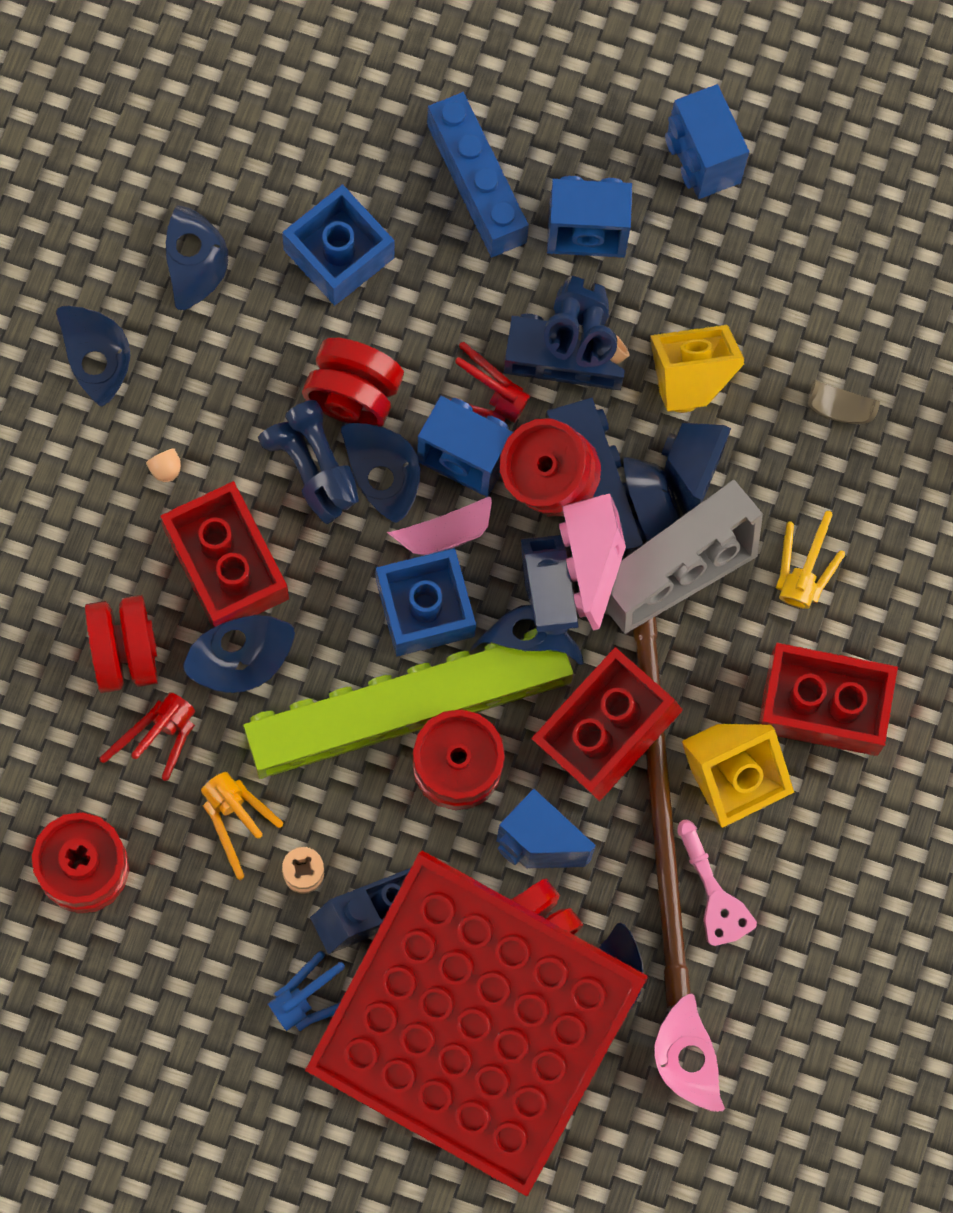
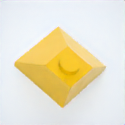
[650,325,744,413]
[681,724,794,828]

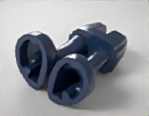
[544,275,617,367]
[258,400,359,524]

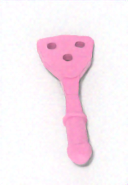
[677,820,757,946]

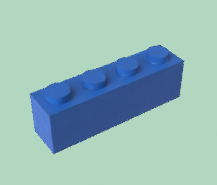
[427,92,529,258]

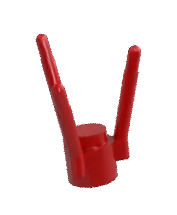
[449,342,530,423]
[100,692,195,781]

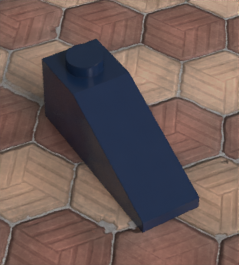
[504,314,625,391]

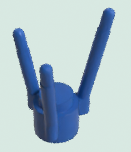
[268,951,345,1031]

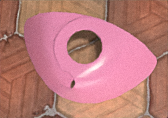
[387,497,492,556]
[654,993,725,1111]

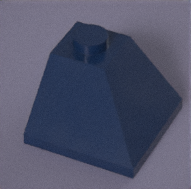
[661,423,731,515]

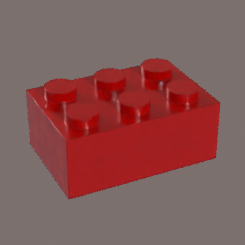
[160,481,289,628]
[758,643,898,756]
[531,647,683,802]

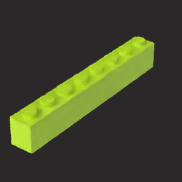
[243,629,573,779]

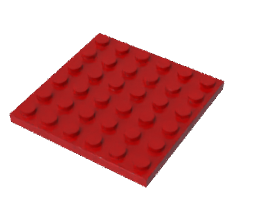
[305,850,648,1196]

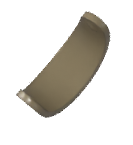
[808,379,880,424]

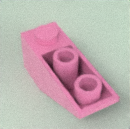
[559,493,626,631]

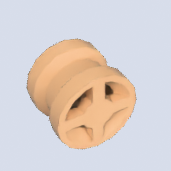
[282,847,324,894]

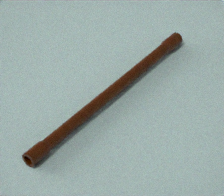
[633,616,691,1008]

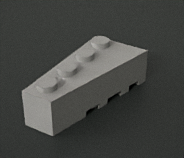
[606,480,763,634]

